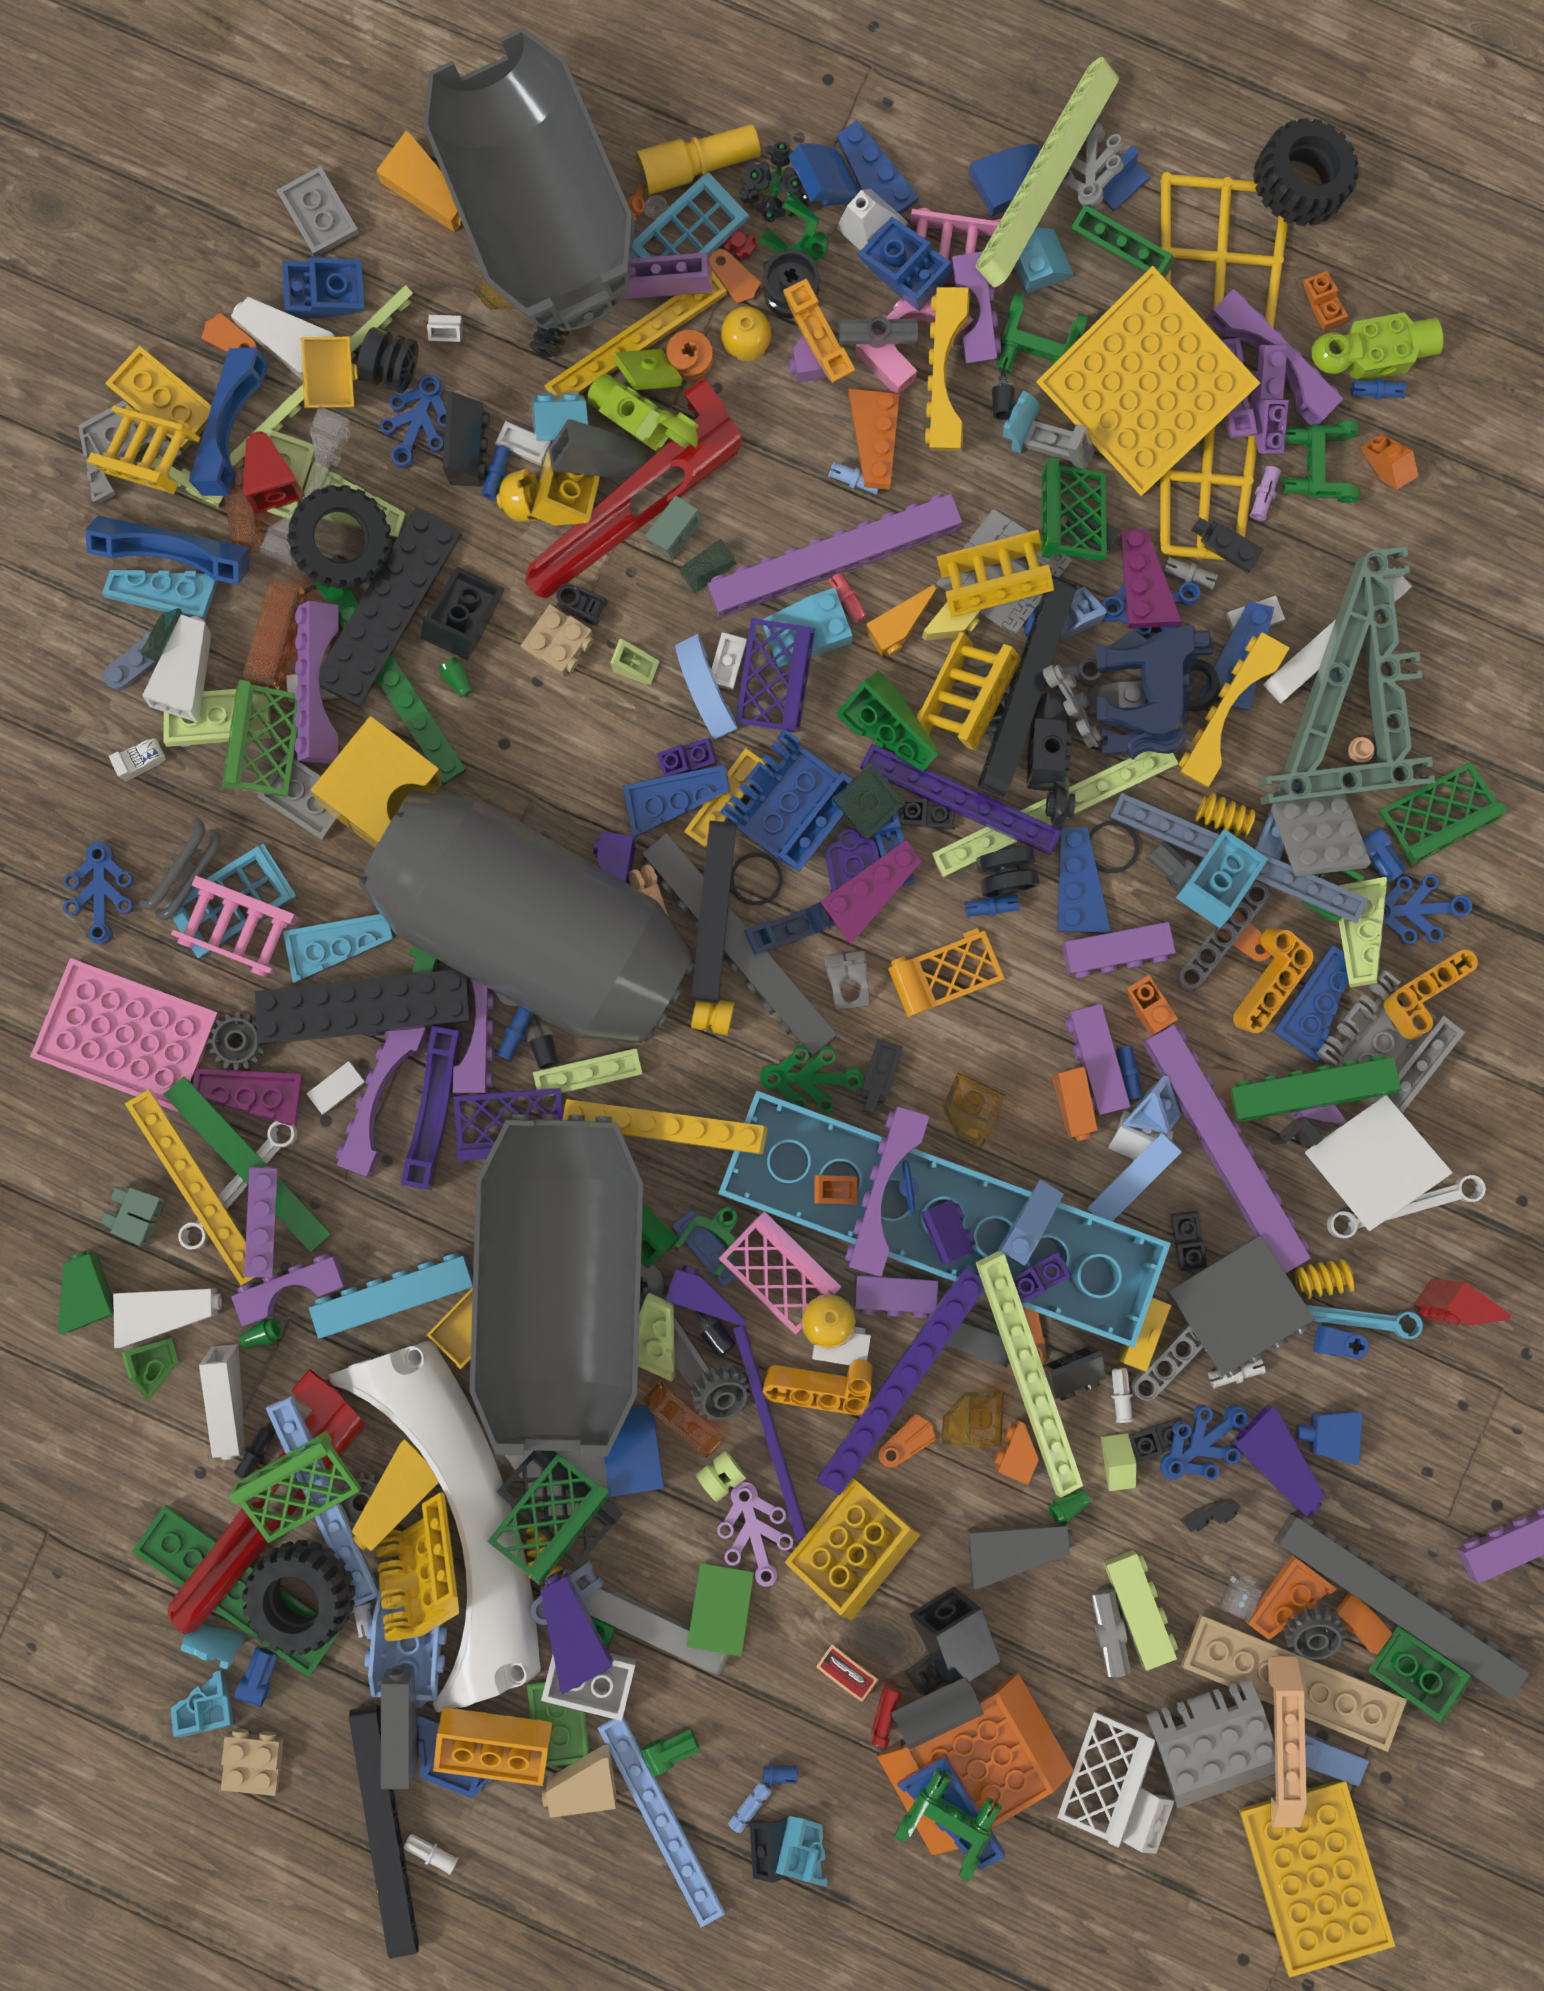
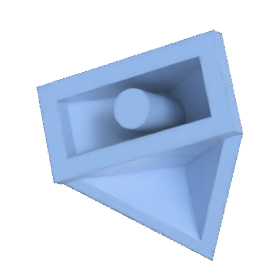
[1059,586,1106,641]
[1122,1075,1181,1133]

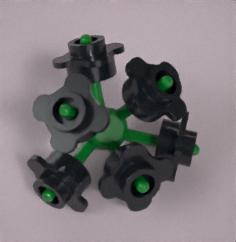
[738,142,810,222]

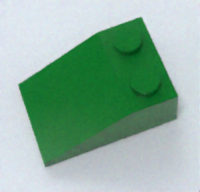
[1368,1626,1473,1725]

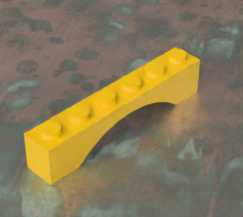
[925,287,970,452]
[1178,632,1290,788]

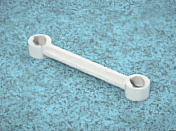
[178,1122,298,1249]
[1327,1175,1486,1238]

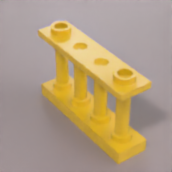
[87,406,200,494]
[936,529,1054,617]
[916,632,1022,751]

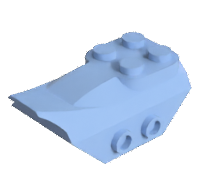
[365,1587,447,1708]

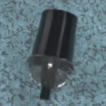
[990,371,1016,420]
[527,1018,559,1069]
[695,1311,736,1357]

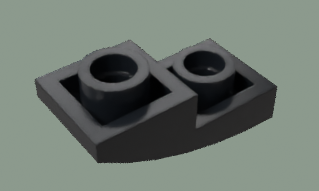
[899,798,954,830]
[1170,1210,1207,1271]
[1129,1417,1190,1462]
[1180,1499,1241,1532]

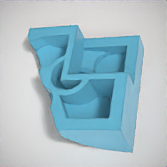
[1003,391,1041,454]
[181,1624,246,1669]
[171,1670,234,1738]
[776,1816,828,1887]

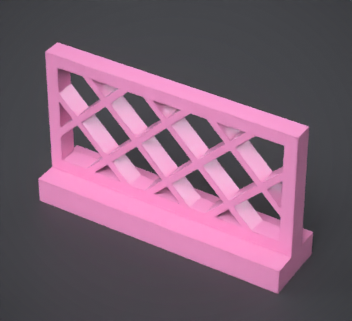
[718,1211,841,1335]

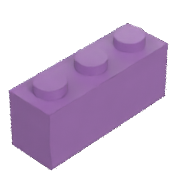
[854,1275,938,1318]

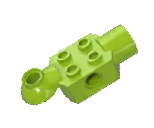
[1312,312,1443,381]
[588,374,699,452]

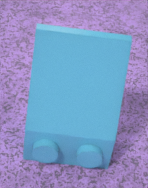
[762,587,853,669]
[1176,829,1268,928]

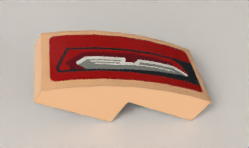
[816,1644,879,1702]

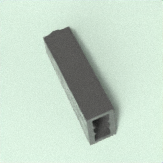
[549,419,649,479]
[967,1523,1074,1589]
[381,1667,419,1789]

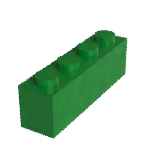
[1071,205,1176,278]

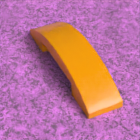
[783,279,855,383]

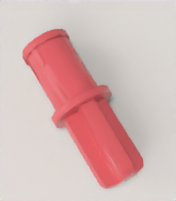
[828,573,866,623]

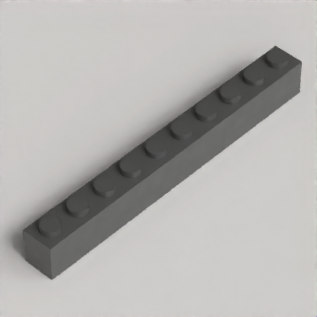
[642,833,837,1057]
[1273,1514,1529,1701]

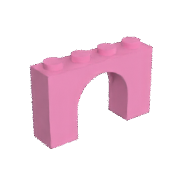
[855,293,973,395]

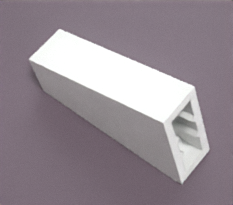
[231,297,335,380]
[142,615,212,723]
[113,1288,222,1348]
[199,1344,245,1460]

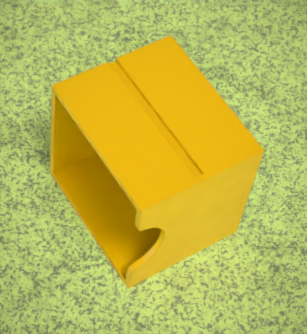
[311,716,442,848]

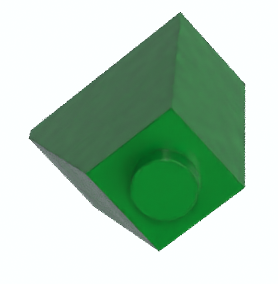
[58,1250,114,1334]

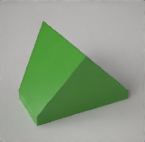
[122,1337,179,1401]

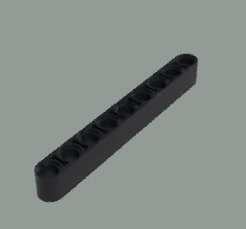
[978,575,1077,797]
[349,1704,419,1959]

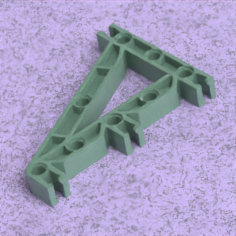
[1258,546,1435,805]

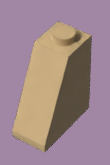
[542,1744,617,1818]

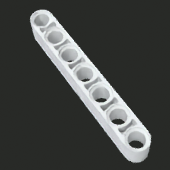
[1263,568,1412,704]

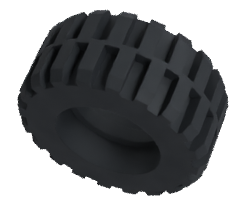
[1253,118,1359,226]
[287,485,392,589]
[242,1540,356,1655]

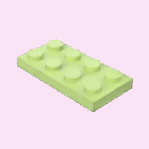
[164,686,271,747]

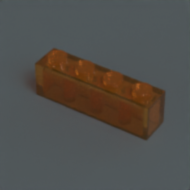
[242,578,307,690]

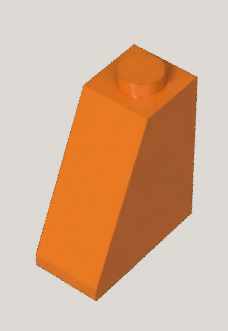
[1051,1067,1098,1142]

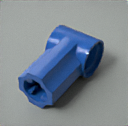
[1362,828,1407,883]
[235,1646,278,1707]

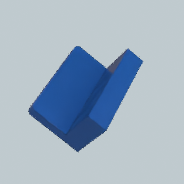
[1097,145,1149,211]

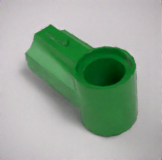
[641,1728,700,1776]

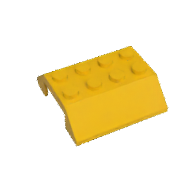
[376,1492,459,1641]

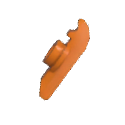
[627,182,645,222]

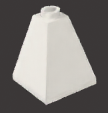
[836,189,908,251]

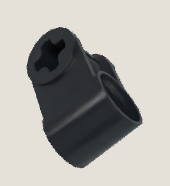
[556,583,608,626]

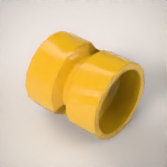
[691,1000,735,1036]

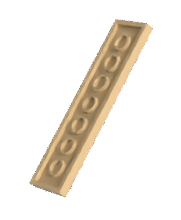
[1181,1614,1407,1752]

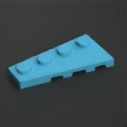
[102,570,218,621]
[283,914,394,983]

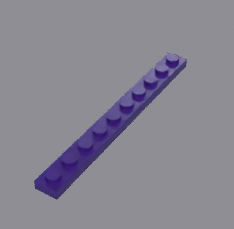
[817,1264,985,1495]

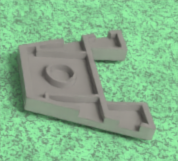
[78,400,185,506]

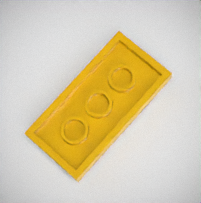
[105,345,211,451]

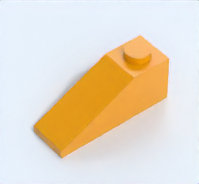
[865,584,936,657]

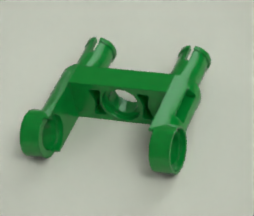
[996,293,1088,373]
[1282,420,1360,503]
[894,1768,1002,1882]

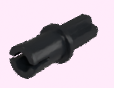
[234,1427,274,1479]

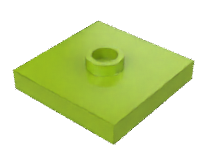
[614,349,682,390]

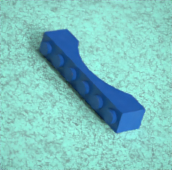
[189,347,268,496]
[85,516,249,585]

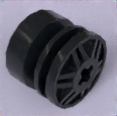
[357,327,419,394]

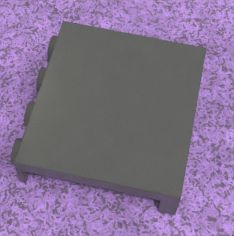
[1166,1235,1315,1378]

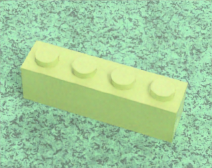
[1103,1550,1178,1671]

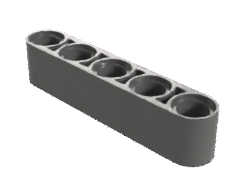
[1177,882,1269,992]

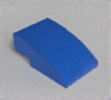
[969,143,1040,217]
[789,144,860,206]
[858,217,953,311]
[282,257,364,319]
[604,1404,664,1497]

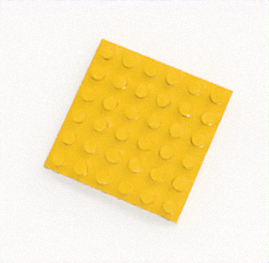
[1036,266,1260,496]

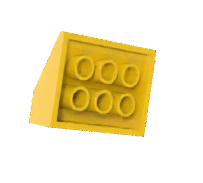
[784,1478,920,1621]

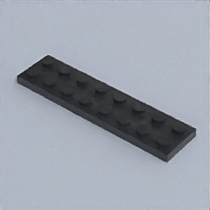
[319,507,462,708]
[255,969,471,1045]

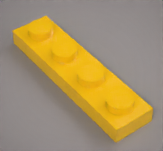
[684,748,767,848]

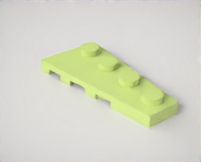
[301,461,407,539]
[1338,877,1387,988]

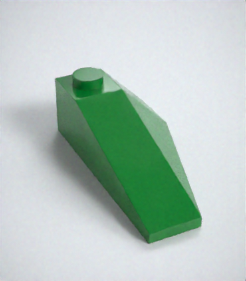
[836,670,940,771]

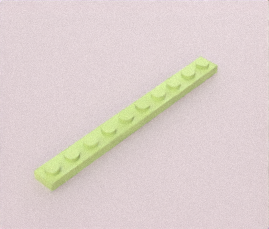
[229,285,413,472]
[931,751,1179,878]
[976,1250,1083,1498]

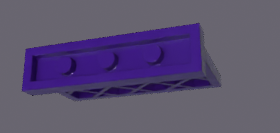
[736,618,816,733]
[454,1088,563,1161]

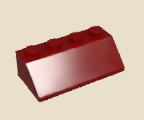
[1413,1279,1511,1326]

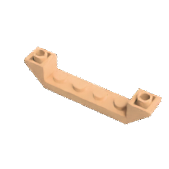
[1268,1655,1307,1827]

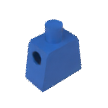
[1296,1410,1362,1465]

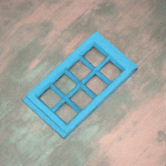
[632,172,749,258]
[165,844,297,959]

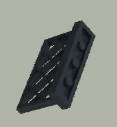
[497,1450,623,1567]

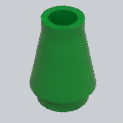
[438,657,473,698]
[239,1318,282,1350]
[1048,1490,1091,1525]

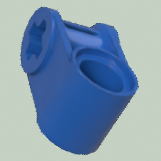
[1313,1325,1369,1359]

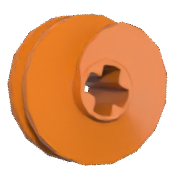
[666,330,713,381]

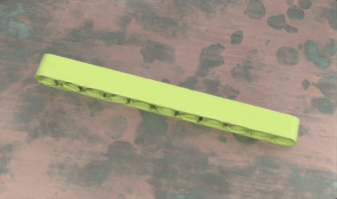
[976,57,1119,287]

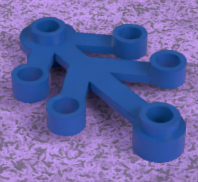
[380,375,446,469]
[1100,572,1200,638]
[63,842,134,945]
[1383,875,1472,945]
[1160,1404,1249,1480]

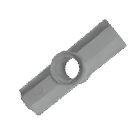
[1091,1589,1131,1678]

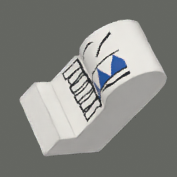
[109,738,166,782]

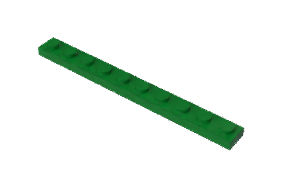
[314,556,467,785]

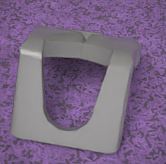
[824,951,870,1010]

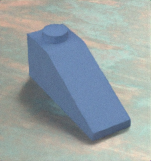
[997,1179,1064,1266]
[1305,1731,1369,1786]

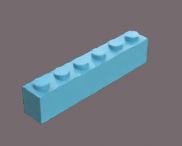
[309,1252,473,1339]

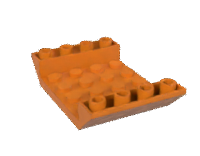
[877,1672,1074,1855]

